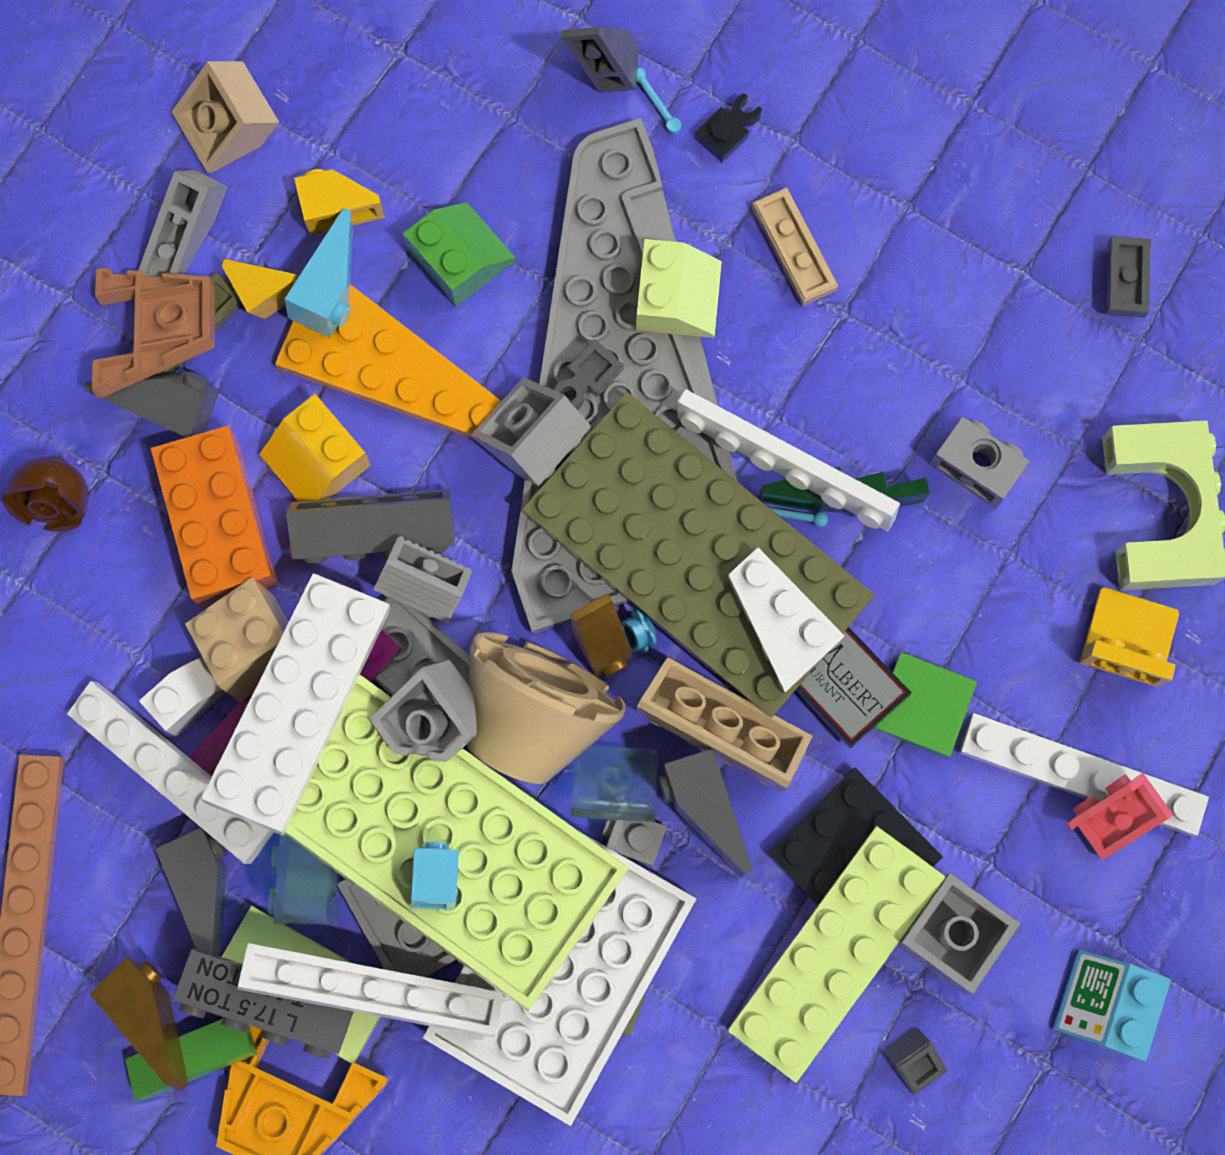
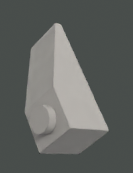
[138,170,228,277]

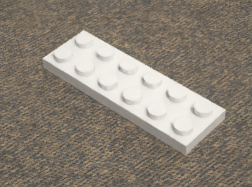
[201,573,390,836]

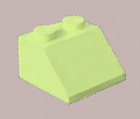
[636,239,722,338]

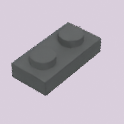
[1106,236,1151,318]

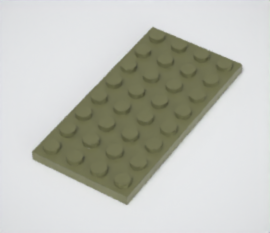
[522,392,875,718]

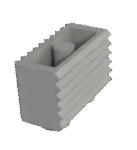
[373,536,472,623]

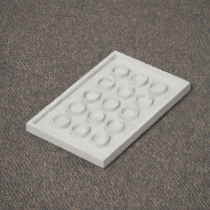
[423,830,696,1126]

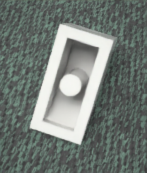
[139,656,227,737]

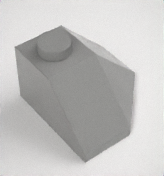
[369,660,477,762]

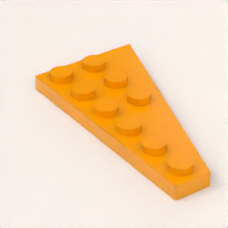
[275,284,501,439]

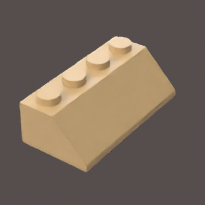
[637,657,813,793]

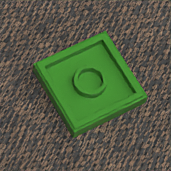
[874,652,977,758]

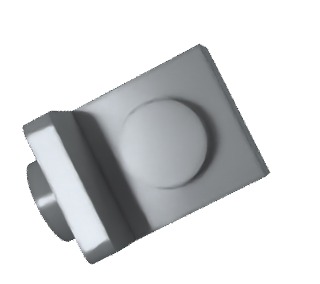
[601,808,667,867]

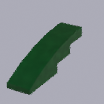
[759,466,930,512]

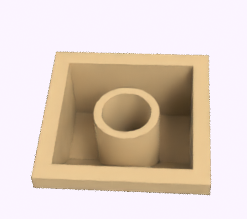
[172,61,279,173]

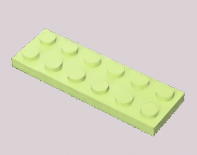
[728,826,946,1083]

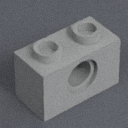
[930,416,1029,509]

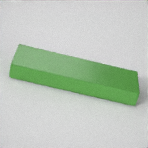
[125,1019,257,1101]

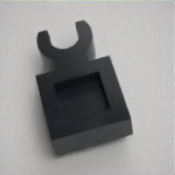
[694,93,762,163]

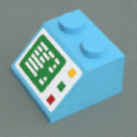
[1052,949,1171,1062]

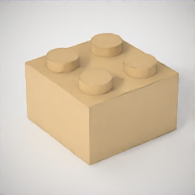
[185,577,289,702]

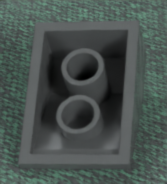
[658,749,753,877]

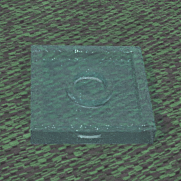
[571,745,658,822]

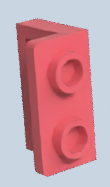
[1066,773,1173,860]

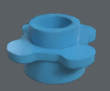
[621,609,656,653]

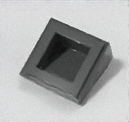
[884,1028,947,1095]

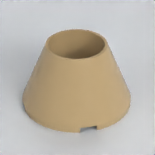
[467,632,626,784]

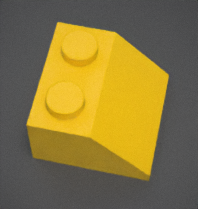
[259,394,371,502]

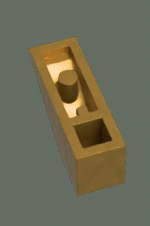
[571,593,632,678]
[90,957,189,1091]

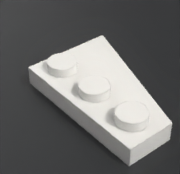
[728,547,844,694]

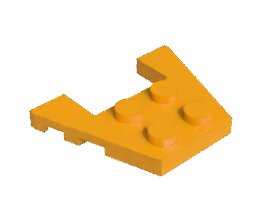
[216,1026,389,1155]

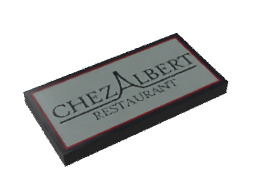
[795,627,912,749]

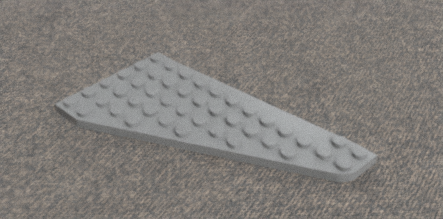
[512,118,737,634]

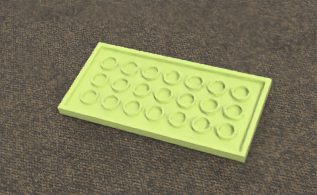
[284,675,629,1012]

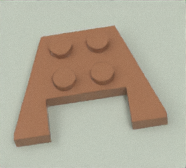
[92,268,215,398]

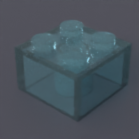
[268,836,341,927]

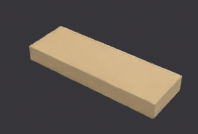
[751,188,838,307]

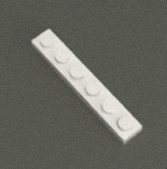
[677,389,900,532]
[67,681,274,864]
[959,713,1209,837]
[237,943,503,1038]

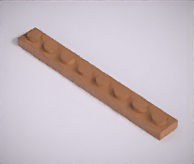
[0,755,65,1096]

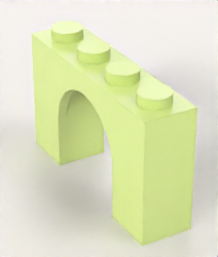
[1102,421,1225,590]

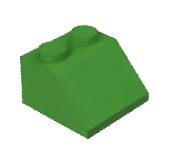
[403,202,516,307]

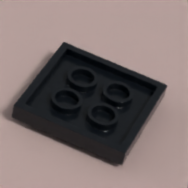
[766,767,943,906]

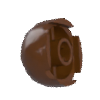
[3,456,88,532]

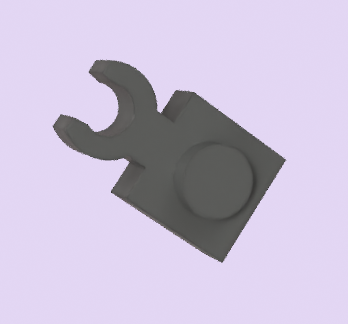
[554,339,624,410]

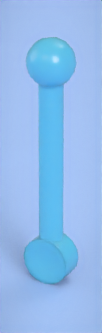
[636,67,681,135]
[769,507,828,527]

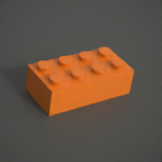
[151,425,279,609]

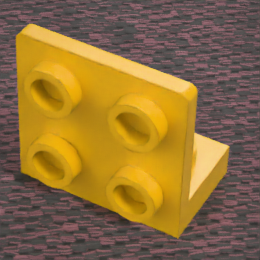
[1080,587,1179,688]

